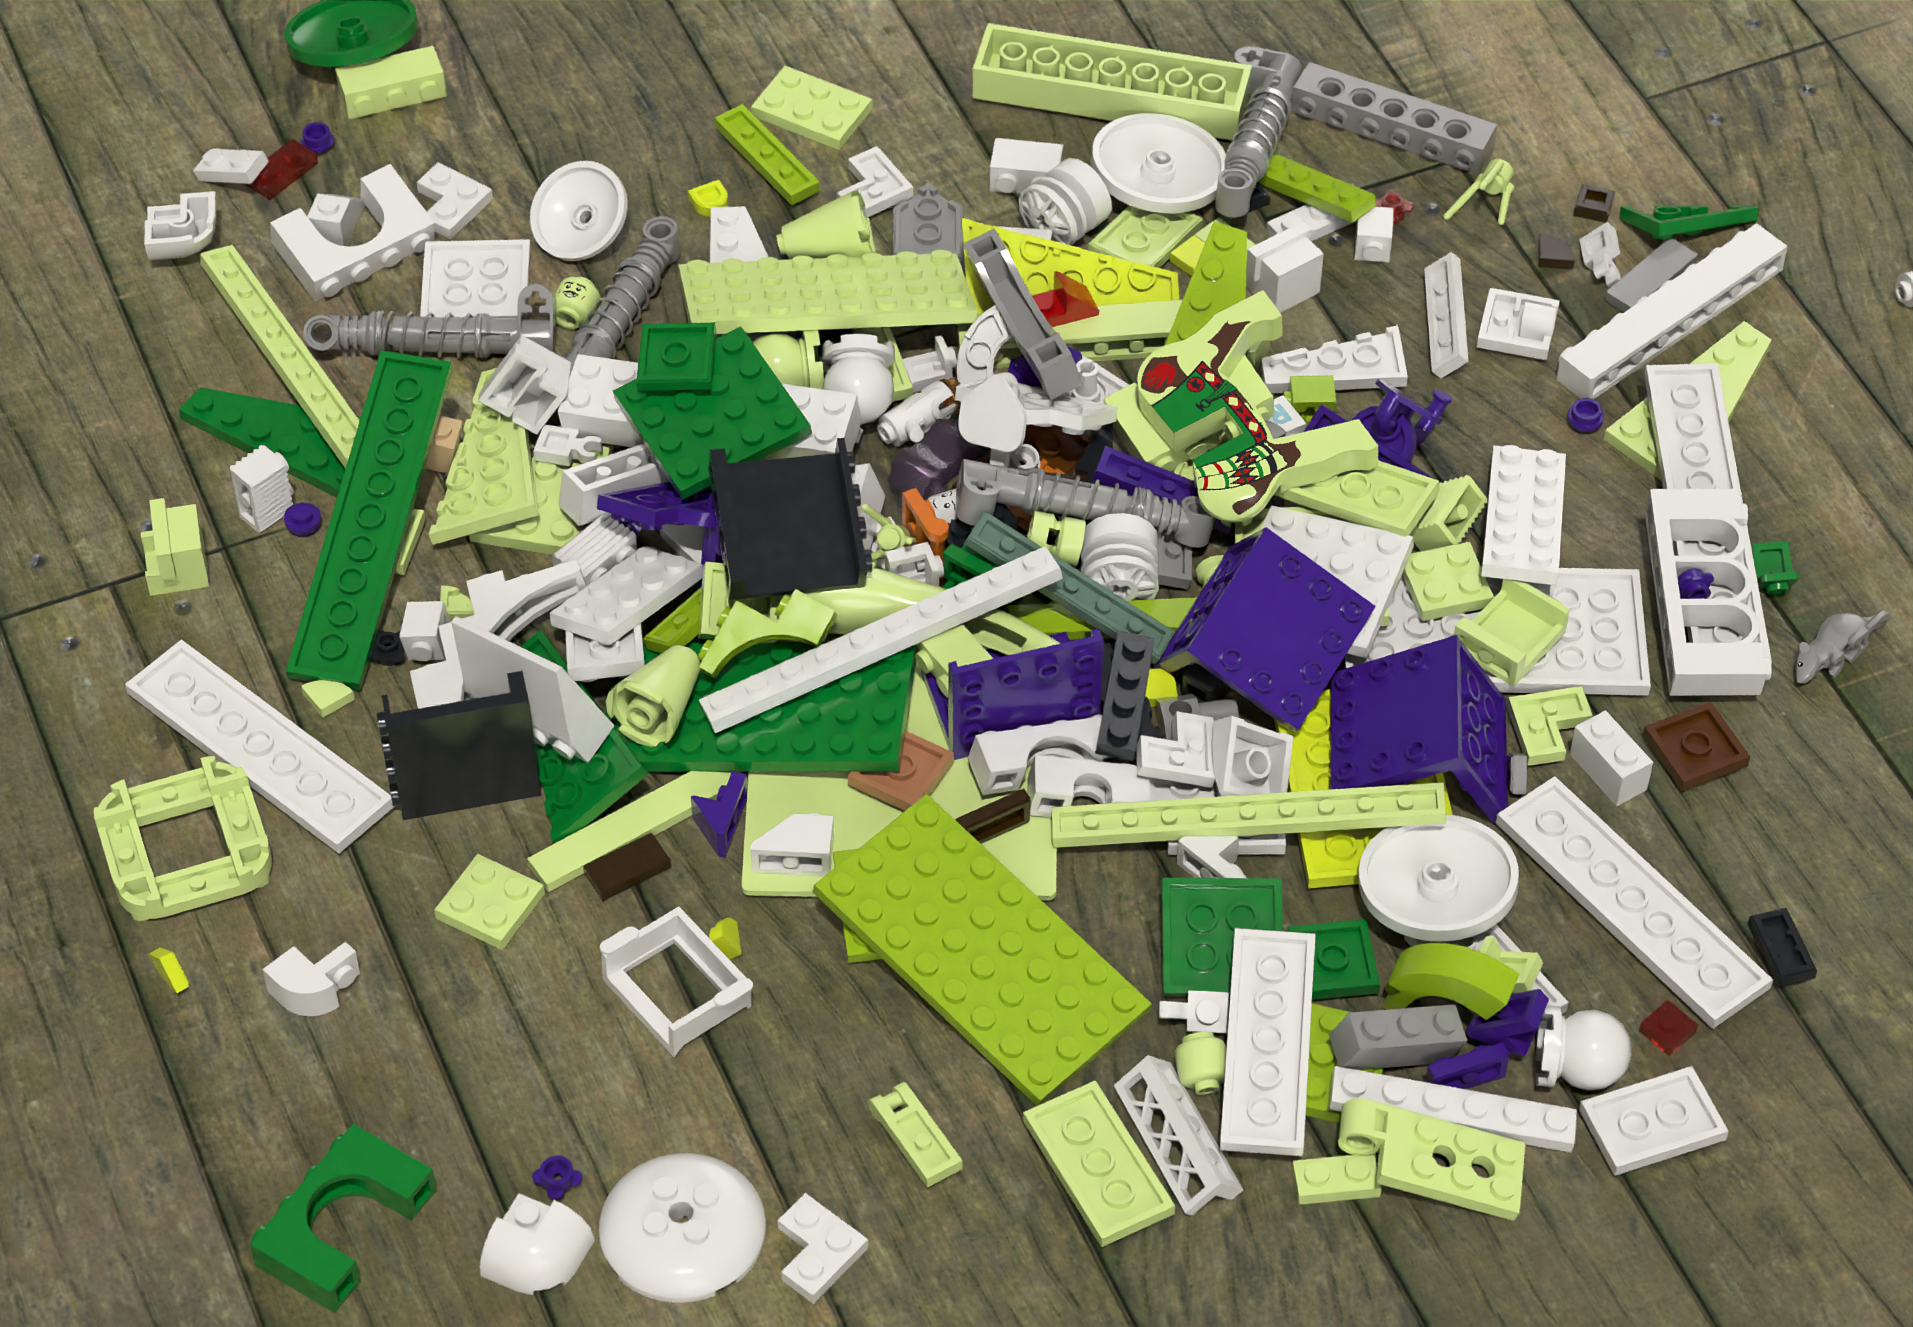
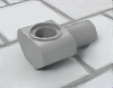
[1156,694,1239,741]

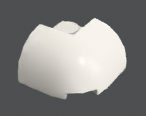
[144,191,216,260]
[480,1194,595,1295]

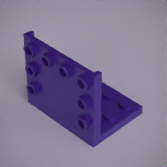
[1153,527,1376,732]
[921,629,1103,760]
[1331,635,1508,825]

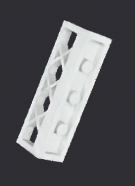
[1113,1055,1243,1216]

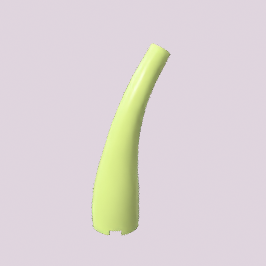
[784,567,1061,655]

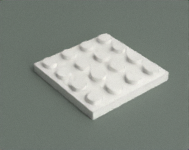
[1261,505,1414,658]

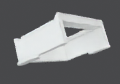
[600,907,753,1057]

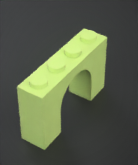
[1103,355,1275,472]

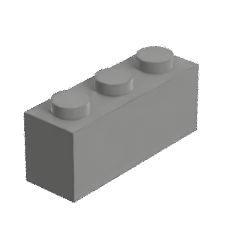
[1329,1005,1467,1070]

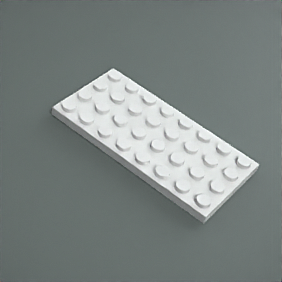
[1344,566,1651,695]

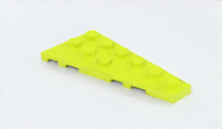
[961,218,1180,314]

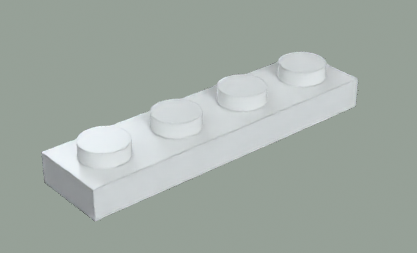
[1424,252,1468,378]

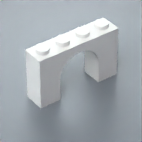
[270,164,435,302]

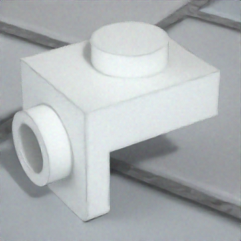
[902,335,957,393]
[885,542,944,587]

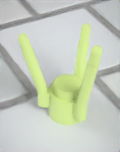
[1443,159,1514,225]
[861,504,917,562]

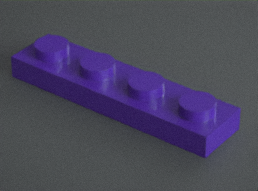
[1092,446,1234,534]

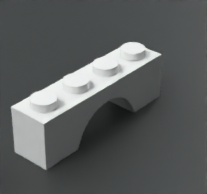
[968,714,1129,795]

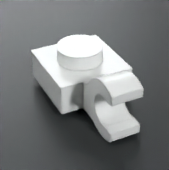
[1579,222,1621,287]
[1159,991,1229,1033]

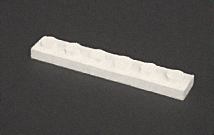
[1328,1066,1577,1153]

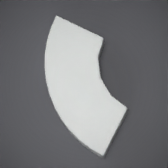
[956,305,1012,385]

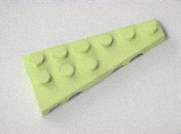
[1604,321,1771,481]
[428,368,539,545]

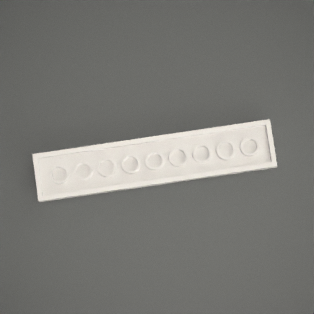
[1644,364,1772,663]

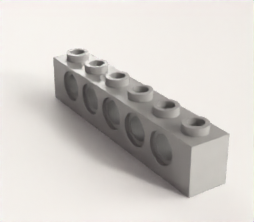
[1291,62,1498,175]

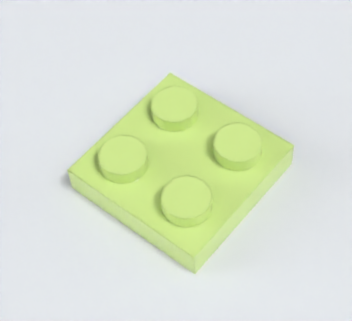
[1402,542,1494,621]
[434,854,545,950]

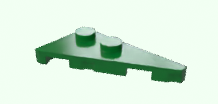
[1620,205,1759,240]

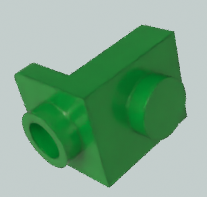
[1751,541,1799,594]

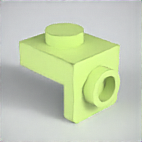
[1479,936,1543,993]

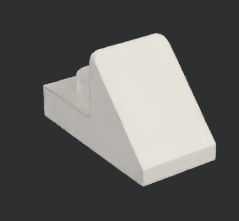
[1177,836,1247,878]

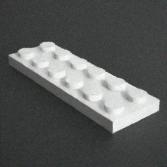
[1481,445,1566,585]
[1220,928,1315,1156]

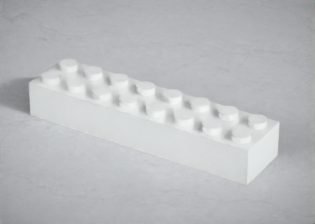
[558,354,862,460]

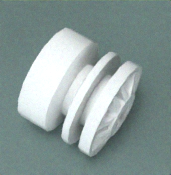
[1019,158,1112,245]
[1081,513,1159,601]

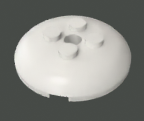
[599,1153,766,1303]

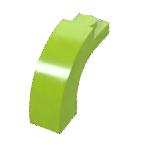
[1382,943,1520,1020]

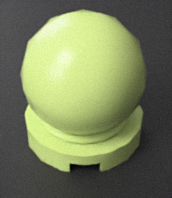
[753,330,824,389]

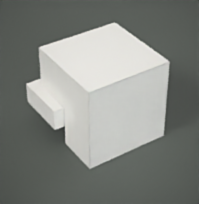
[1246,221,1324,313]
[478,335,571,435]

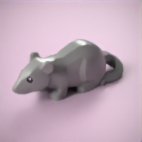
[1795,610,1891,683]

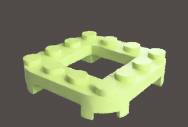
[94,756,272,921]

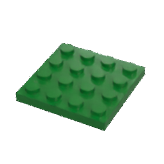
[613,326,812,500]

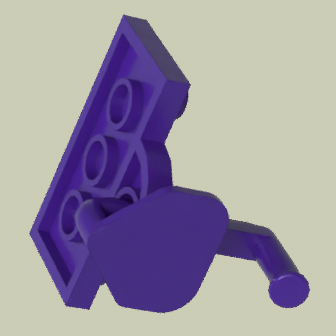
[1304,379,1453,479]
[596,481,723,589]

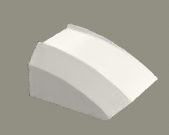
[1212,716,1293,797]

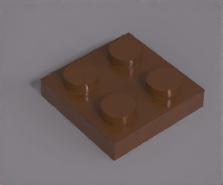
[1643,702,1750,791]

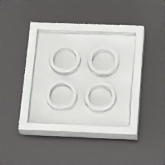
[420,239,531,319]

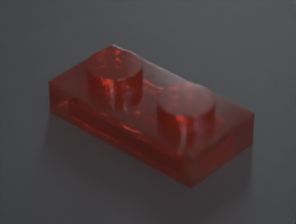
[245,139,319,201]

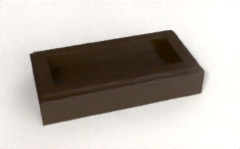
[955,788,1031,844]
[583,833,671,901]

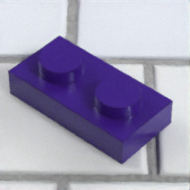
[1425,1042,1510,1089]

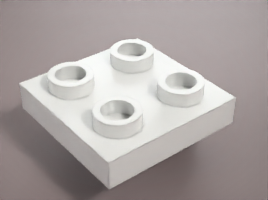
[1477,288,1560,360]

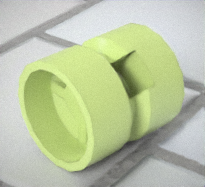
[1027,510,1086,568]

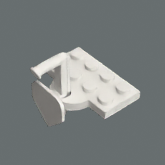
[955,372,1118,468]

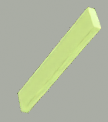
[527,771,742,892]

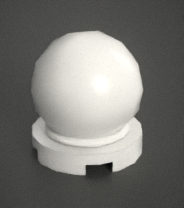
[822,334,895,425]
[1535,1005,1632,1091]

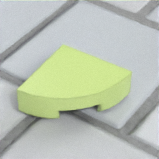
[440,585,474,622]
[301,680,355,718]

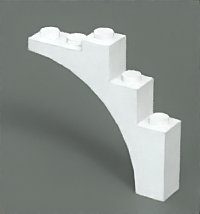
[410,559,587,709]

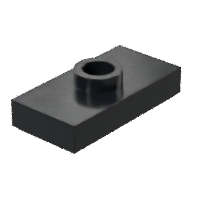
[1748,908,1817,987]

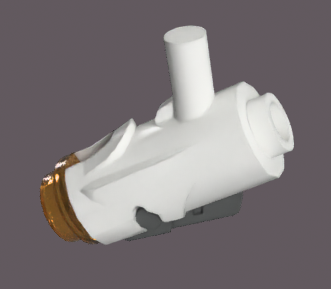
[877,377,961,447]

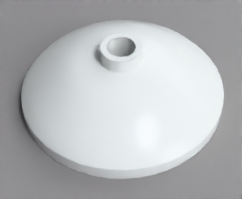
[530,161,628,261]

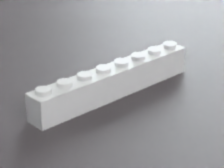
[1556,223,1788,400]

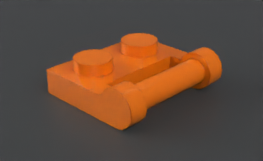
[902,488,949,584]

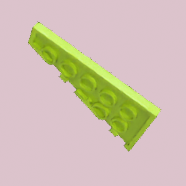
[1164,221,1247,355]

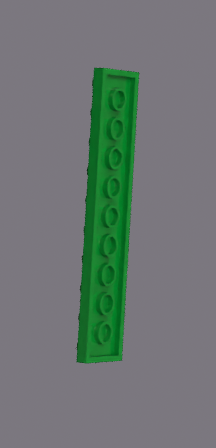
[286,350,453,691]

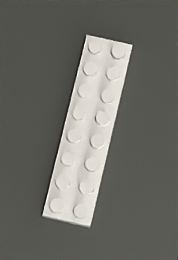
[125,640,395,854]
[1496,776,1773,1029]

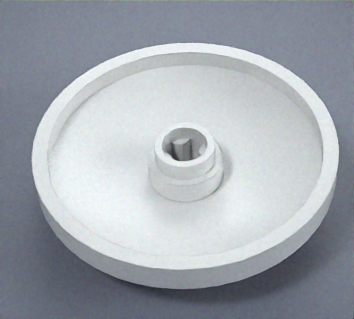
[1090,113,1226,213]
[1359,814,1519,941]

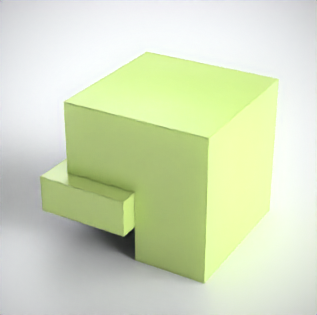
[141,498,210,596]

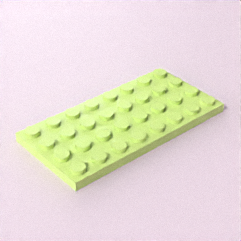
[678,250,977,334]

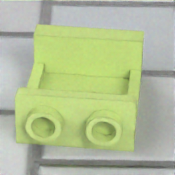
[1454,579,1570,687]

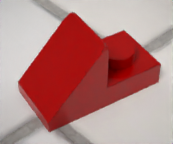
[1032,271,1099,327]

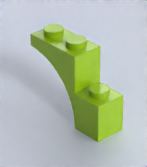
[698,589,837,679]

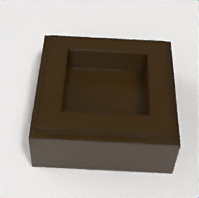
[1573,184,1615,223]

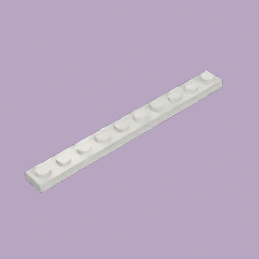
[699,546,1063,733]

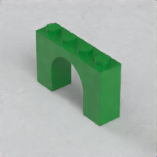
[250,1123,437,1313]

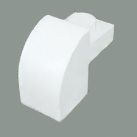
[263,942,360,1016]

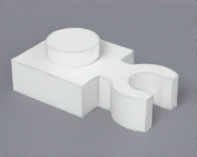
[533,424,603,466]

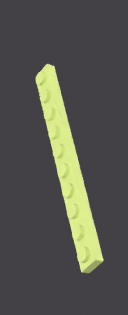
[200,245,359,469]
[1052,783,1446,848]

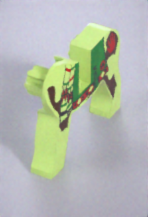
[1137,290,1378,527]

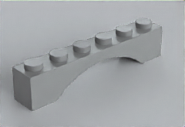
[963,229,1083,400]

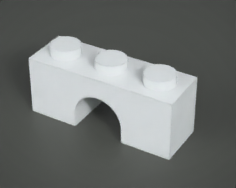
[1027,755,1150,817]

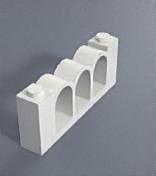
[1645,489,1772,696]

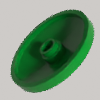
[284,0,419,67]

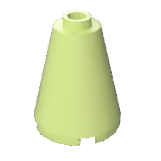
[777,190,875,260]
[606,645,701,747]

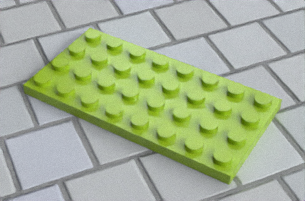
[813,794,1152,1106]

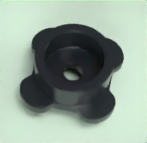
[370,630,405,666]

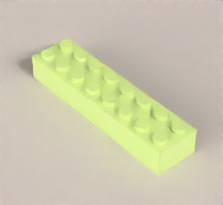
[973,23,1252,140]

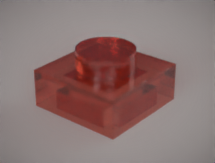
[1639,1000,1698,1056]

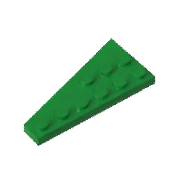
[178,387,361,498]
[520,630,649,844]

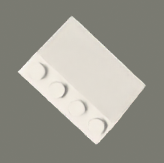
[451,616,615,763]

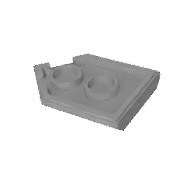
[893,183,963,262]

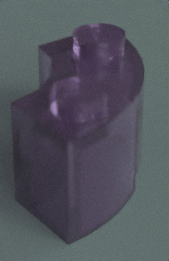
[887,419,985,500]

